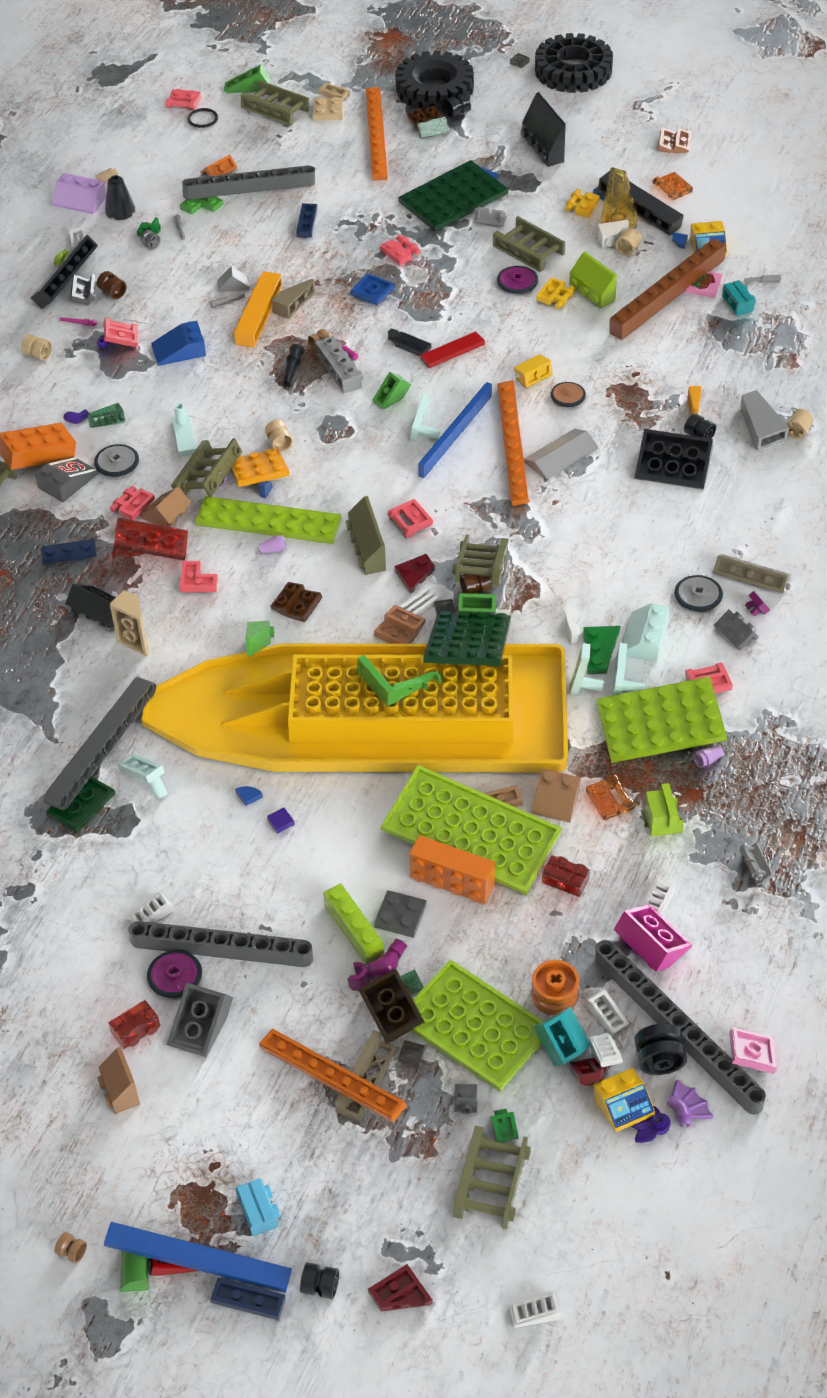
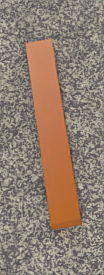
[259,1029,407,1123]

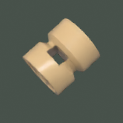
[21,334,52,361]
[265,419,293,452]

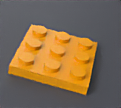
[231,448,290,487]

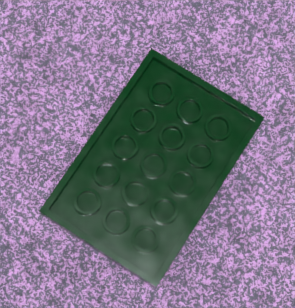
[398,160,508,232]
[424,611,511,666]

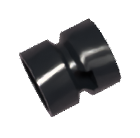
[444,93,471,118]
[684,413,717,439]
[300,1262,340,1300]

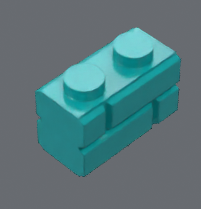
[722,280,756,316]

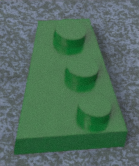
[583,626,621,674]

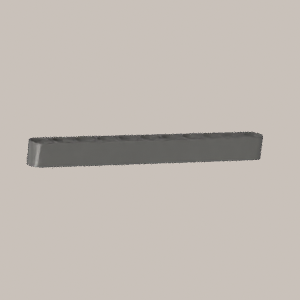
[595,940,766,1115]

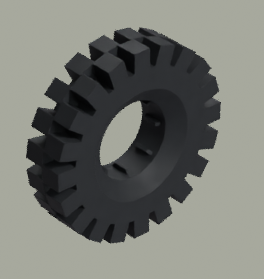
[535,33,613,93]
[395,51,474,111]

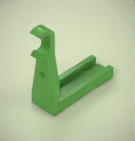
[357,655,441,706]

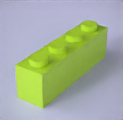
[323,883,384,965]

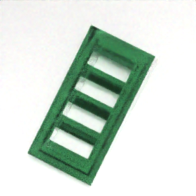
[87,403,125,428]

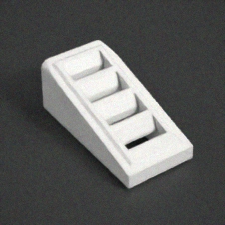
[641,878,675,915]
[127,890,173,924]
[585,989,630,1036]
[589,1033,623,1067]
[509,1291,561,1328]

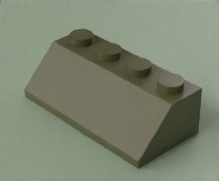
[345,496,386,575]

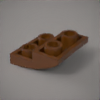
[407,105,447,133]
[270,582,322,622]

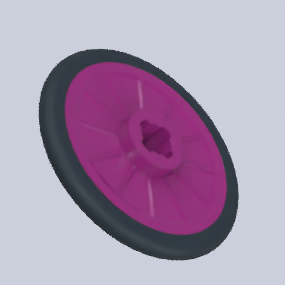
[497,266,538,294]
[147,950,202,998]

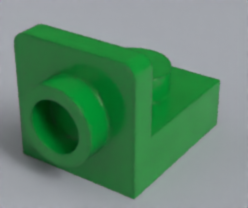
[137,217,161,237]
[489,1108,519,1142]

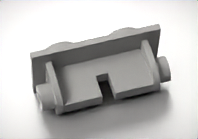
[474,207,507,227]
[740,842,773,886]

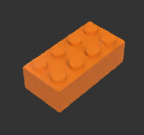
[0,422,76,470]
[409,835,495,904]

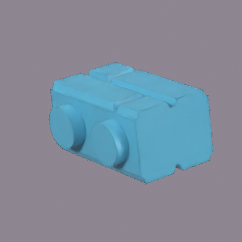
[235,1178,280,1236]

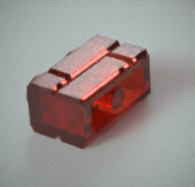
[542,855,590,897]
[108,1000,161,1049]

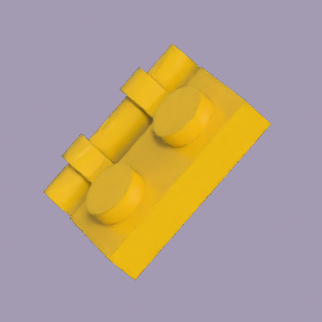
[565,189,600,218]
[536,277,575,309]

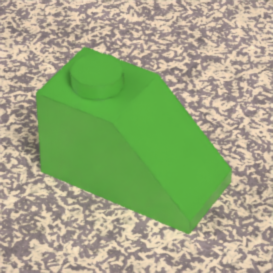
[372,371,412,409]

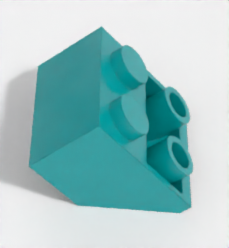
[534,1006,590,1066]

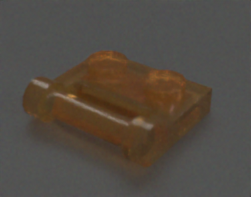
[652,172,693,200]
[586,774,636,820]

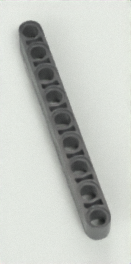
[182,165,315,199]
[44,677,156,810]
[128,921,313,967]

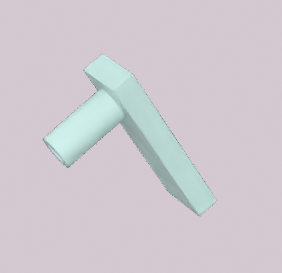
[410,394,440,441]
[172,403,195,456]
[570,643,604,695]
[612,643,646,696]
[118,754,167,798]

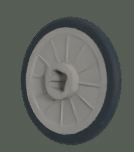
[94,444,139,477]
[674,575,723,612]

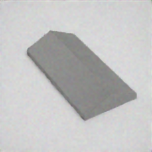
[524,428,598,480]

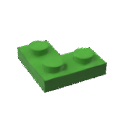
[180,197,223,214]

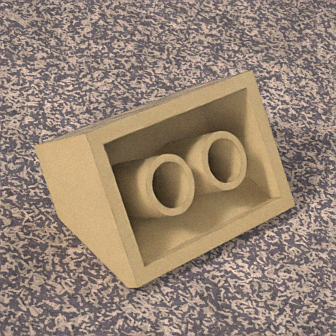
[110,590,149,656]

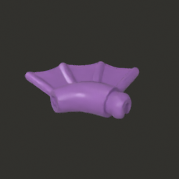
[666,1080,714,1128]

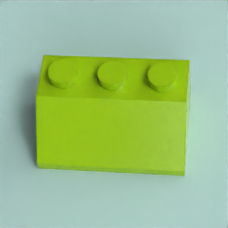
[569,251,617,308]

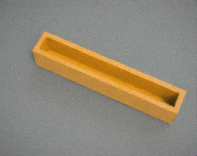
[233,271,282,348]

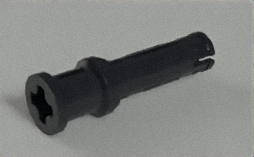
[281,344,304,388]

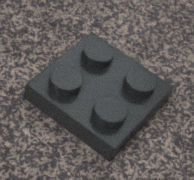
[374,890,427,938]

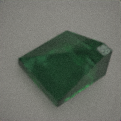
[402,969,424,995]

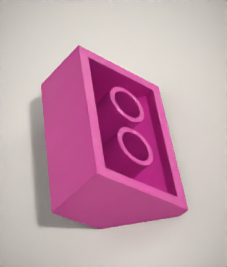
[613,904,692,972]

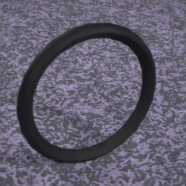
[187,108,218,128]

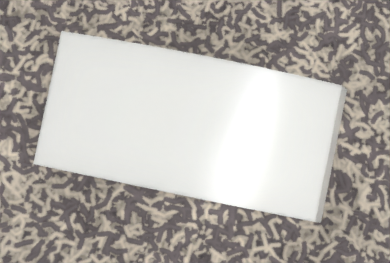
[565,602,580,645]

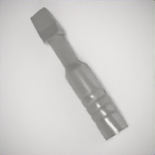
[174,214,185,240]
[744,275,781,282]
[210,292,245,307]

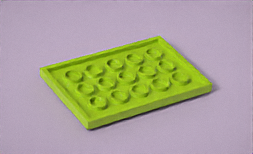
[597,676,727,763]
[411,959,543,1092]

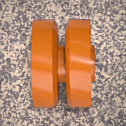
[531,959,579,1016]

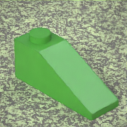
[224,64,270,93]
[245,621,274,656]

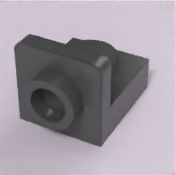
[454,1084,477,1114]

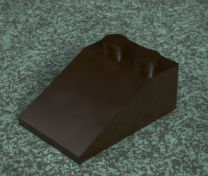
[359,968,425,1044]

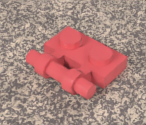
[380,234,420,265]
[110,486,155,521]

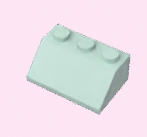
[623,603,670,662]

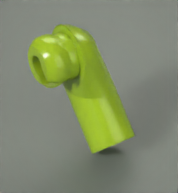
[53,249,68,266]

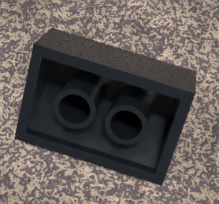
[65,584,116,628]

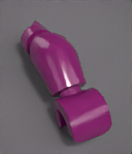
[347,938,408,991]

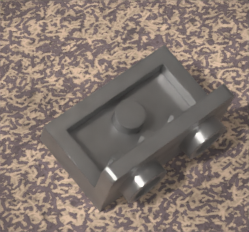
[70,274,97,306]
[714,609,759,650]

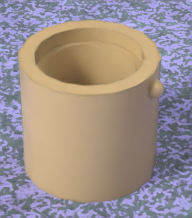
[615,228,642,256]
[786,409,814,439]

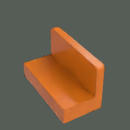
[200,154,238,176]

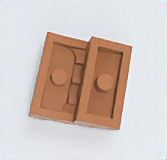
[657,128,692,153]
[374,605,426,644]

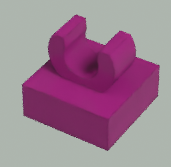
[745,591,770,616]

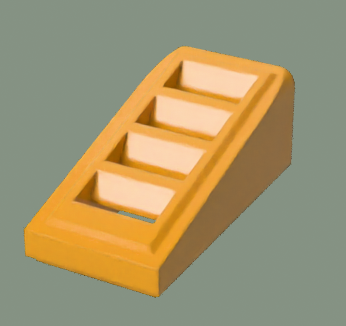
[687,386,702,416]

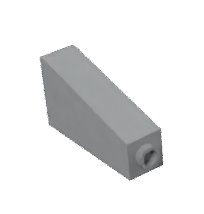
[740,390,789,451]

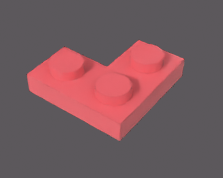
[180,561,218,592]

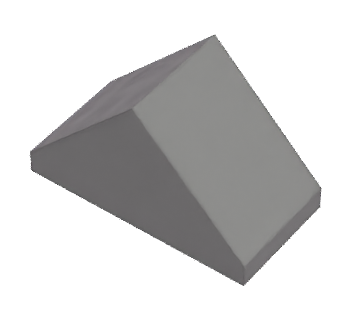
[217,266,250,292]

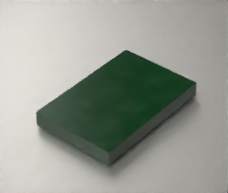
[46,776,115,833]

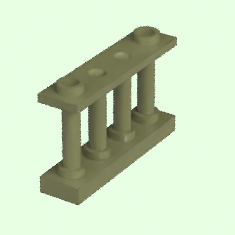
[241,80,309,126]
[493,216,565,272]
[171,438,242,497]
[452,535,509,586]
[453,1126,531,1229]

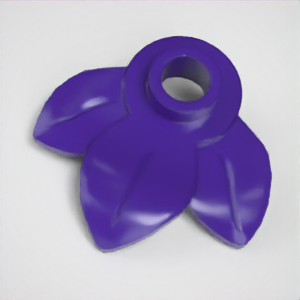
[630,1106,671,1143]

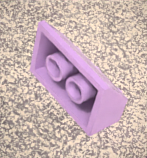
[52,173,106,214]

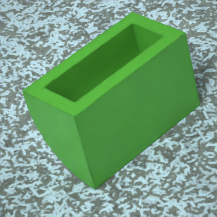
[458,593,496,614]
[120,1251,149,1292]

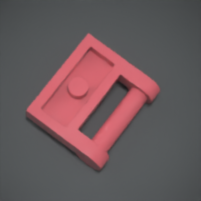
[166,89,201,110]
[103,317,138,348]
[387,499,433,538]
[685,662,733,694]

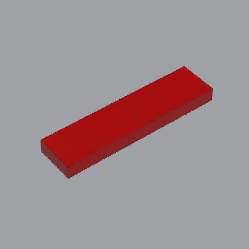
[420,331,485,368]

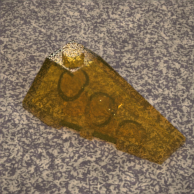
[601,167,638,229]

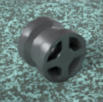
[140,230,160,249]

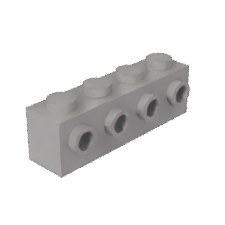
[315,336,363,393]

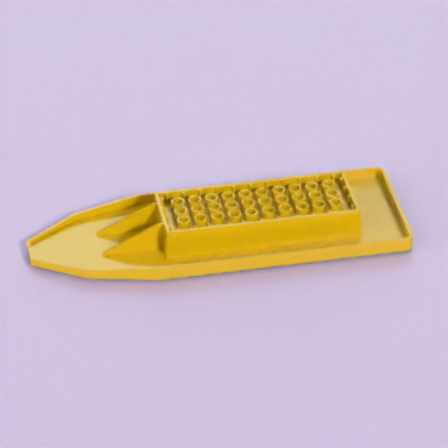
[142,643,568,773]

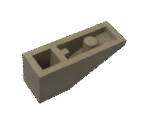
[271,279,315,319]

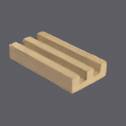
[318,83,350,101]

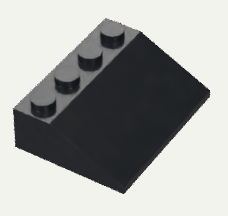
[521,92,566,167]
[634,429,713,490]

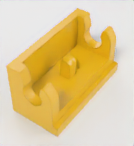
[513,354,553,388]

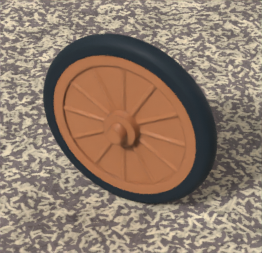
[550,382,586,407]

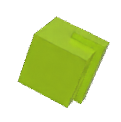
[644,783,684,837]

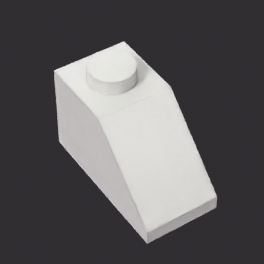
[597,220,629,248]

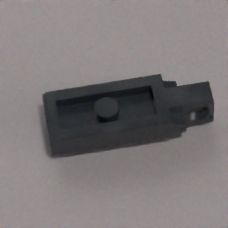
[387,328,431,356]

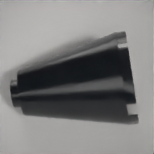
[105,175,136,220]

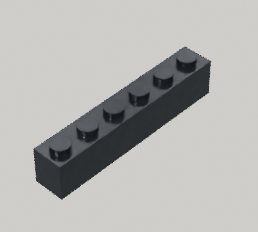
[597,170,684,236]
[30,235,98,309]

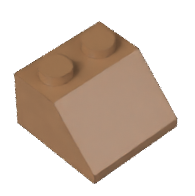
[140,487,191,528]
[532,769,581,823]
[97,1047,140,1114]

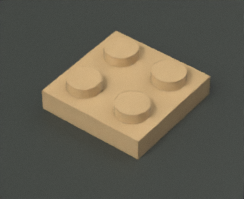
[313,97,343,120]

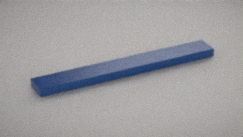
[418,382,492,478]
[104,1222,292,1293]

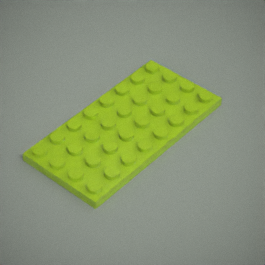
[381,765,562,896]

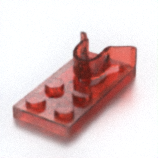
[112,518,188,561]

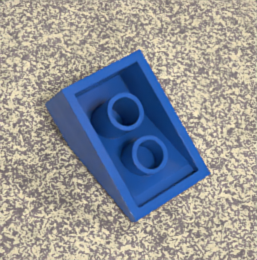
[151,321,206,366]

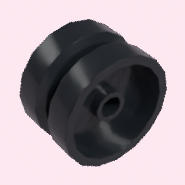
[634,1023,687,1075]

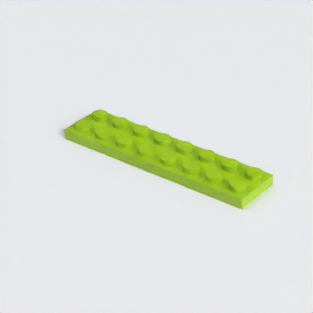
[195,496,342,544]

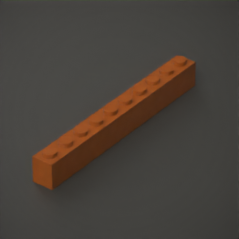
[610,238,726,340]

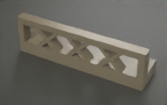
[713,554,792,593]
[335,1030,398,1122]

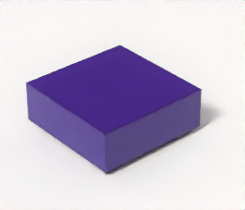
[267,808,295,834]

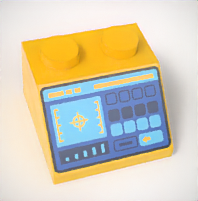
[690,221,727,256]
[593,1067,655,1132]

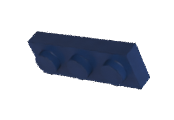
[296,203,318,238]
[41,539,97,564]
[210,1278,286,1321]

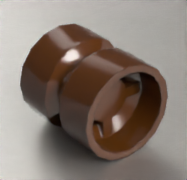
[97,271,127,300]
[459,574,492,594]

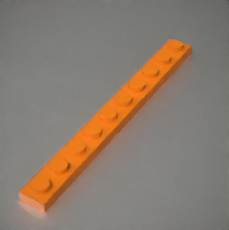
[366,87,388,180]
[497,380,530,506]

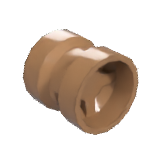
[308,329,330,351]
[54,1232,87,1263]

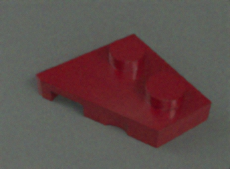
[394,554,435,593]
[569,1057,611,1086]
[368,1264,433,1312]

